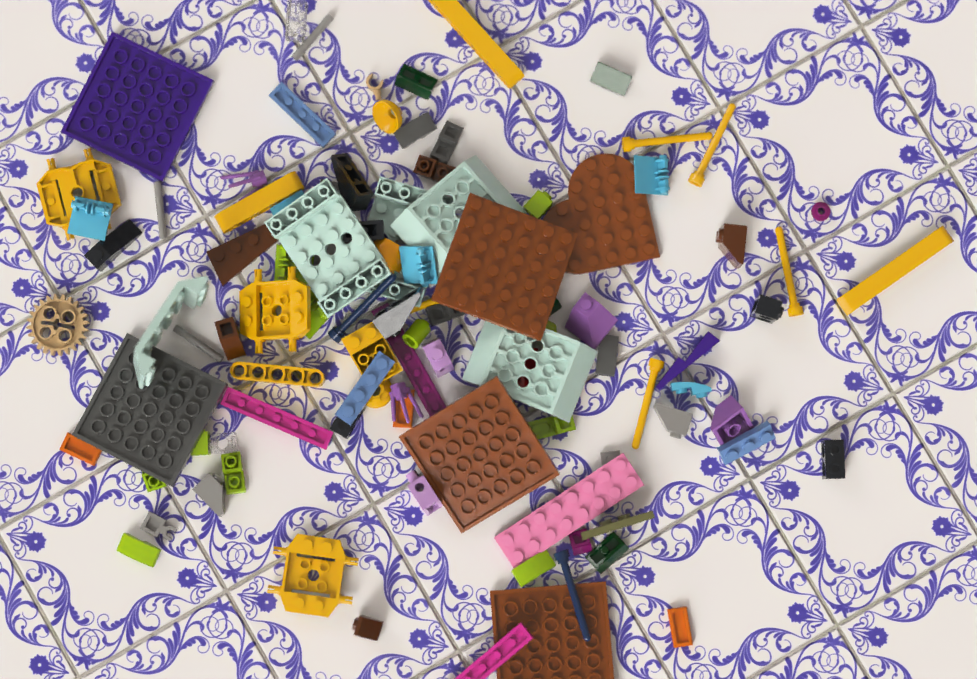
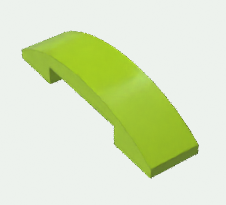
[528,415,576,439]

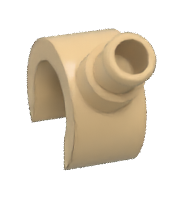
[366,73,383,100]

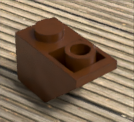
[214,316,246,361]
[351,615,384,641]

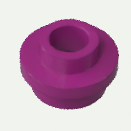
[811,202,831,221]

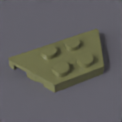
[581,510,655,540]

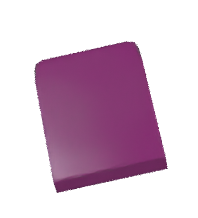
[568,528,592,556]

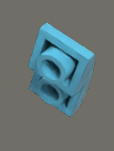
[669,382,712,398]

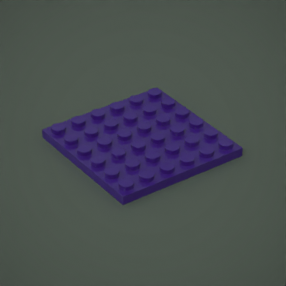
[61,32,214,183]

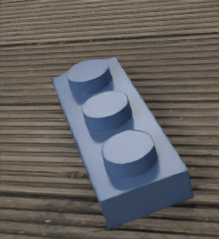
[717,421,776,465]

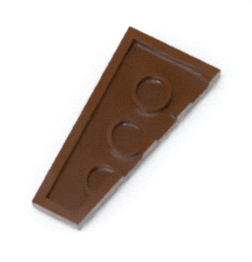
[206,224,279,287]

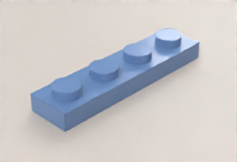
[268,82,336,148]
[335,351,395,426]

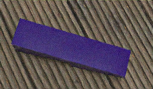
[654,331,720,391]

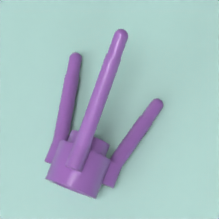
[220,170,268,201]
[389,382,424,423]

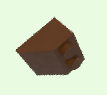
[715,223,747,269]

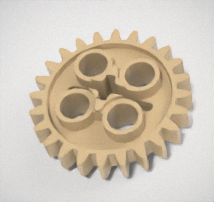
[26,294,90,356]

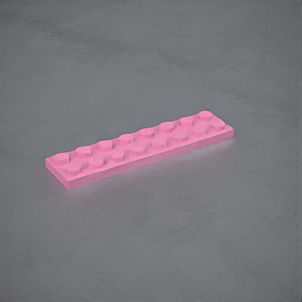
[494,453,644,568]

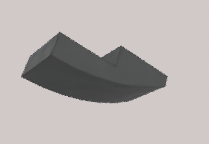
[393,112,438,149]
[430,121,464,164]
[425,304,466,327]
[595,335,619,377]

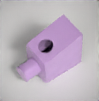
[421,337,455,378]
[406,470,443,516]

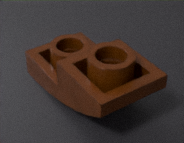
[413,155,456,182]

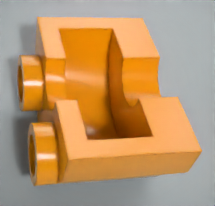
[373,238,402,273]

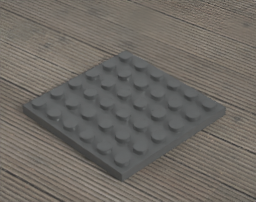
[72,333,228,488]

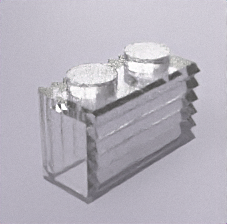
[285,0,308,42]

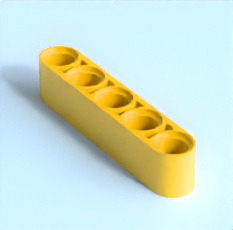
[214,171,305,234]
[230,362,325,388]

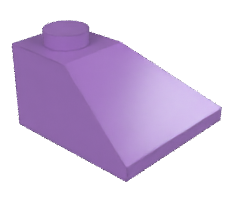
[565,292,618,349]
[710,395,754,446]

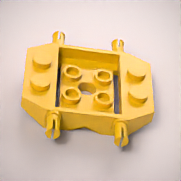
[36,148,122,240]
[239,266,311,354]
[267,534,359,617]

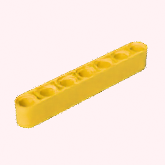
[428,0,525,89]
[836,226,954,315]

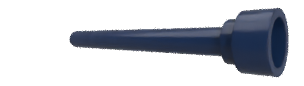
[328,273,397,343]
[553,549,591,641]

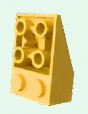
[341,322,403,383]

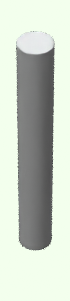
[292,14,334,61]
[153,181,167,239]
[173,325,224,363]

